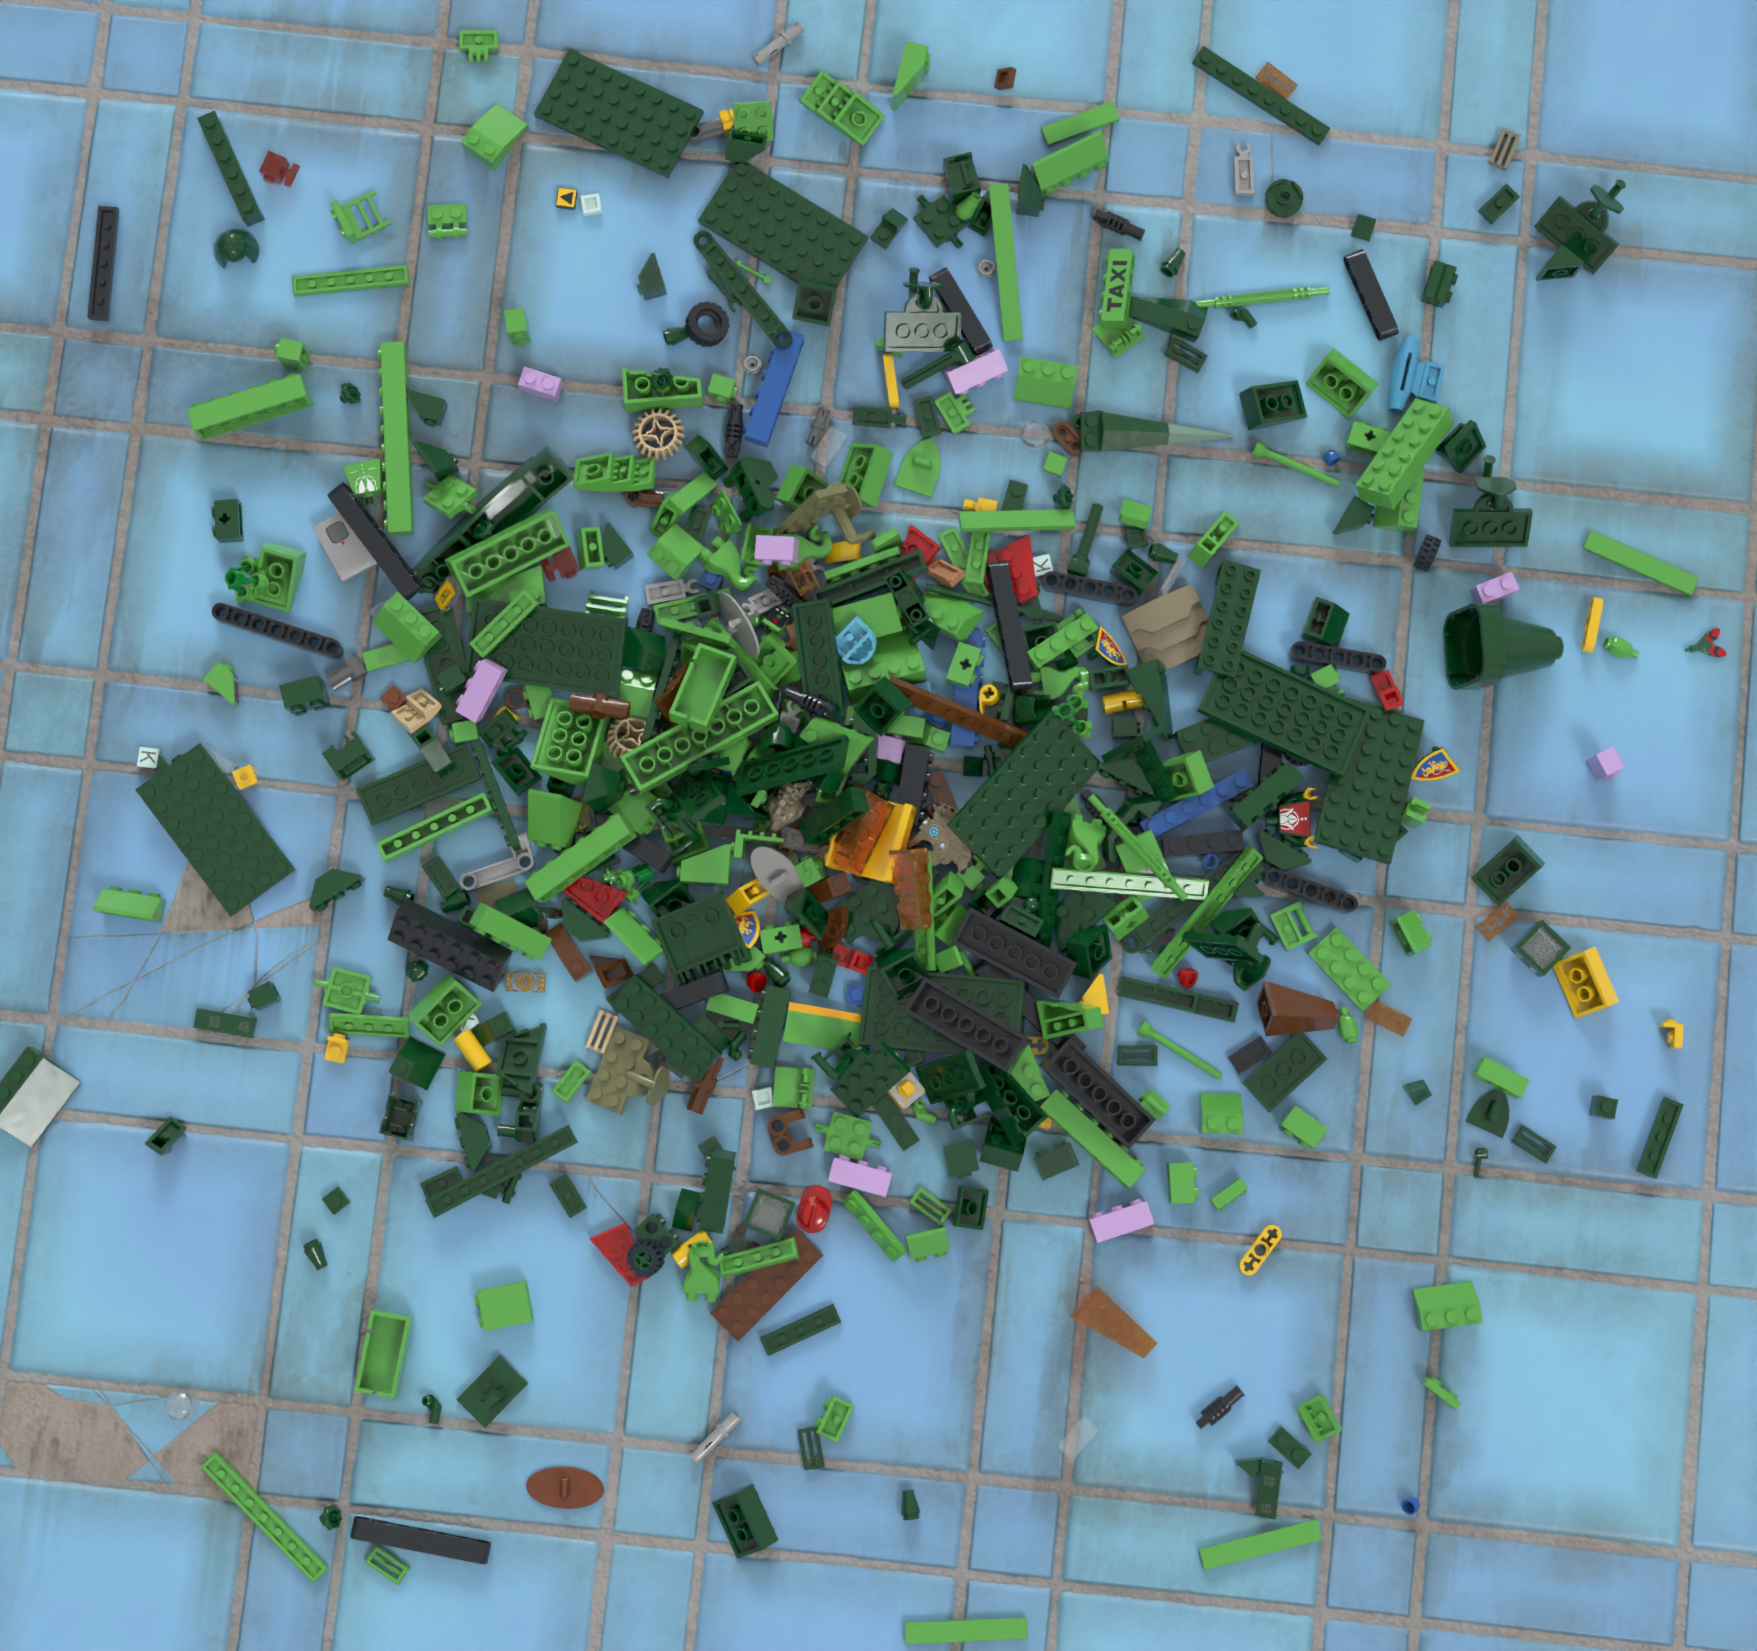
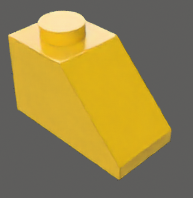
[726,878,770,916]

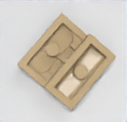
[390,689,442,734]

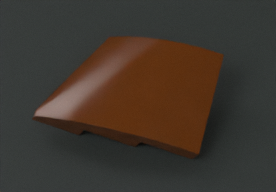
[654,664,689,728]

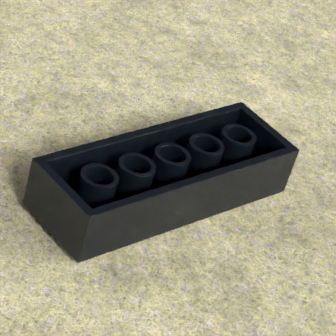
[387,899,513,992]
[952,907,1078,999]
[904,977,1030,1075]
[1038,1036,1156,1149]

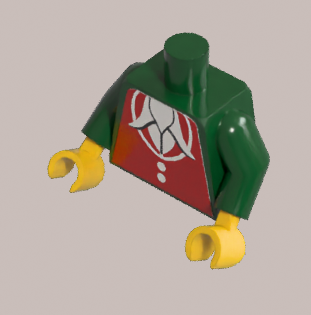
[1265,788,1318,849]

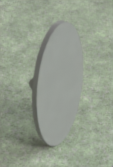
[718,592,760,657]
[751,846,804,903]

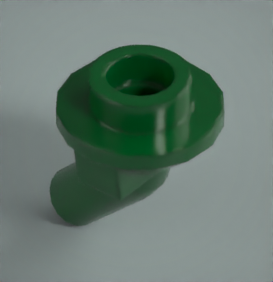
[873,781,893,802]

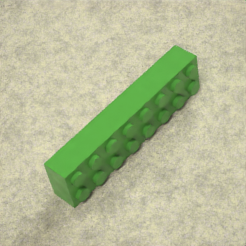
[620,681,779,796]

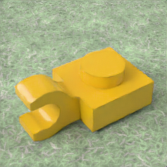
[719,109,735,136]
[962,497,998,511]

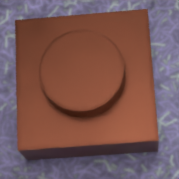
[994,67,1016,90]
[380,684,406,710]

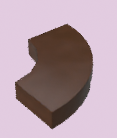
[818,907,849,951]

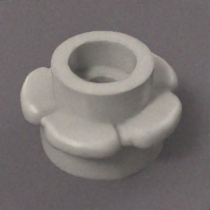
[977,259,996,278]
[743,355,762,374]

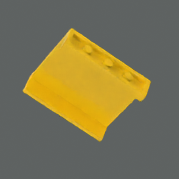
[824,799,917,885]

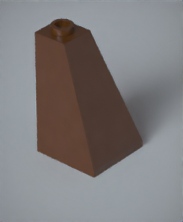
[1256,981,1340,1036]

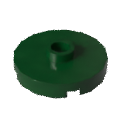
[1265,179,1303,218]

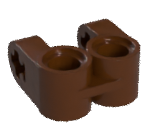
[768,1108,814,1155]

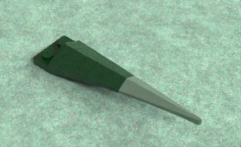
[1079,411,1234,452]

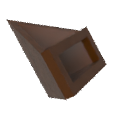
[589,955,633,990]

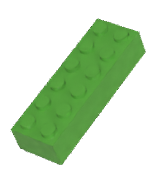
[187,373,314,441]
[1355,398,1454,510]
[444,508,570,598]

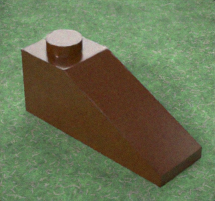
[545,923,594,983]

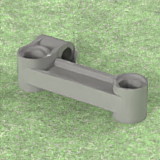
[459,833,536,892]

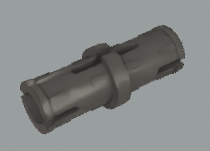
[805,407,830,447]

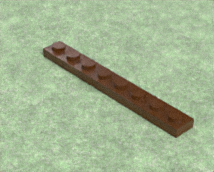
[890,676,1028,748]

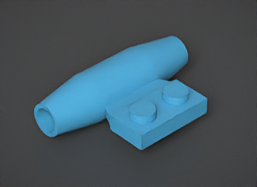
[1387,336,1445,414]

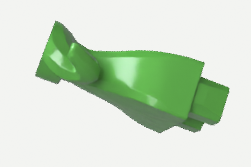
[776,524,833,572]
[698,536,758,592]
[1031,666,1090,702]
[1065,814,1106,872]
[683,1241,724,1302]

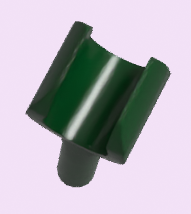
[1473,1148,1488,1176]

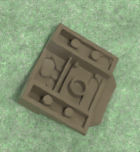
[1121,584,1208,670]

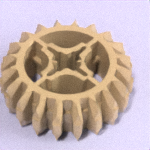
[632,408,685,461]
[607,716,659,761]

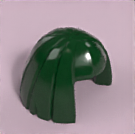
[213,229,260,269]

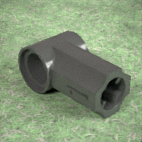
[689,118,725,145]
[325,656,368,691]

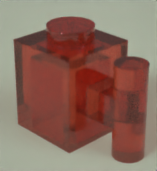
[259,151,300,187]
[540,546,580,582]

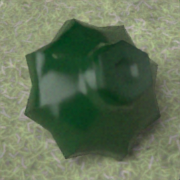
[649,367,673,390]
[340,382,361,404]
[1053,485,1074,509]
[472,520,495,541]
[406,959,429,982]
[319,1504,342,1530]

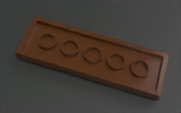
[710,1227,823,1342]

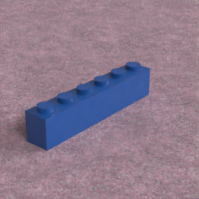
[743,330,805,448]
[950,630,986,749]
[1138,769,1253,838]

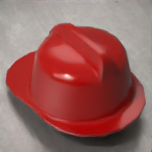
[797,1185,832,1233]

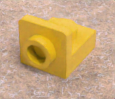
[232,764,258,790]
[1659,1019,1684,1049]
[324,1033,350,1064]

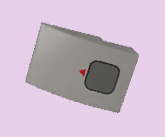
[312,513,378,582]

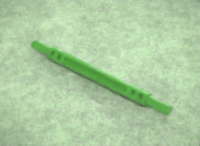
[1195,287,1330,309]
[1088,794,1188,902]

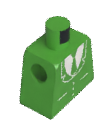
[343,459,384,507]

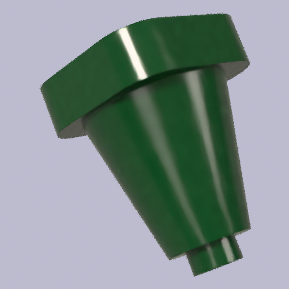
[1443,604,1564,690]

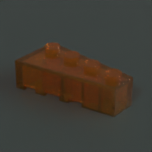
[832,785,895,877]
[889,848,933,930]
[1069,1286,1158,1358]

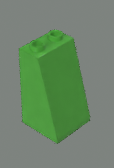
[832,591,907,638]

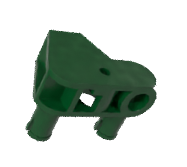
[722,456,778,523]
[497,1083,544,1143]

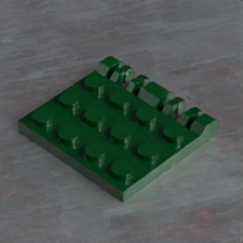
[651,890,752,987]

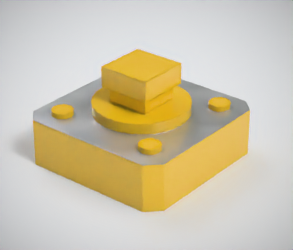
[887,1071,925,1109]

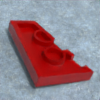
[900,524,941,581]
[995,534,1038,604]
[562,876,628,924]
[589,1223,650,1286]

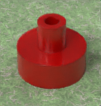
[800,928,818,948]
[1177,967,1198,988]
[746,971,767,993]

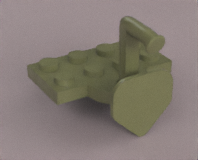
[776,482,876,545]
[585,1026,670,1115]

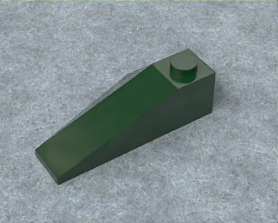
[1129,296,1208,343]
[1126,659,1174,741]

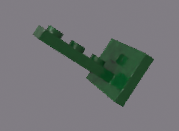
[1101,723,1179,804]
[456,1355,529,1428]

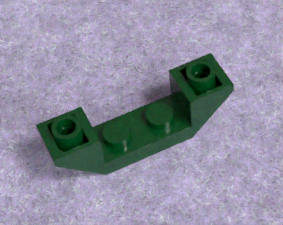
[848,713,878,789]
[1102,795,1162,865]

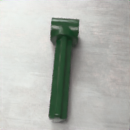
[901,339,974,390]
[1067,503,1103,577]

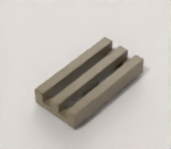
[1488,127,1521,171]

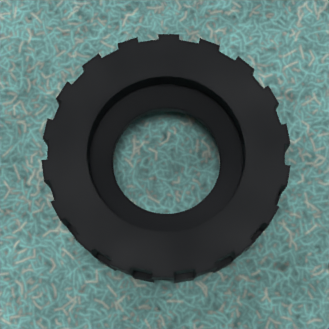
[685,301,730,347]

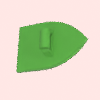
[894,437,940,498]

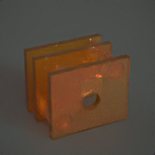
[787,560,823,599]

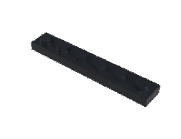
[87,206,119,321]

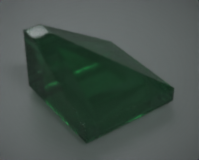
[1402,1079,1432,1106]

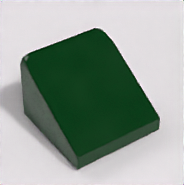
[1351,214,1376,242]

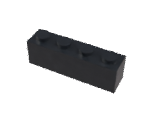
[897,744,934,827]
[1161,830,1244,860]

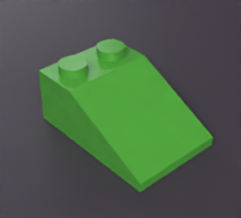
[892,41,931,110]
[461,104,528,171]
[252,542,307,613]
[1151,750,1214,802]

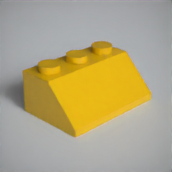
[1553,946,1619,1019]

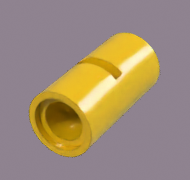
[1101,689,1144,715]
[453,1029,492,1073]
[671,1230,715,1269]

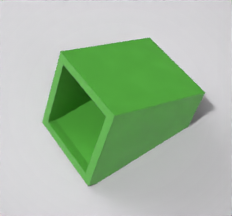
[528,789,582,851]
[677,844,732,888]

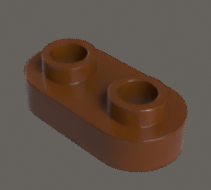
[1052,421,1083,457]

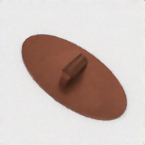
[526,1467,604,1509]

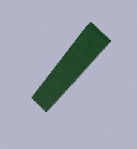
[1117,976,1239,1023]

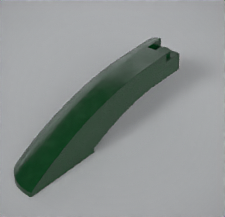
[412,446,574,595]

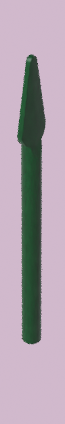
[925,583,1064,621]

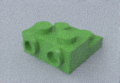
[749,631,798,686]

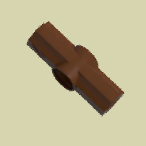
[569,693,631,719]
[686,1057,724,1115]

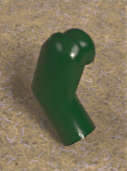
[1230,308,1258,329]
[728,1030,747,1061]
[422,1394,442,1424]

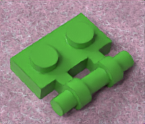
[427,204,468,239]

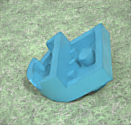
[836,616,877,664]

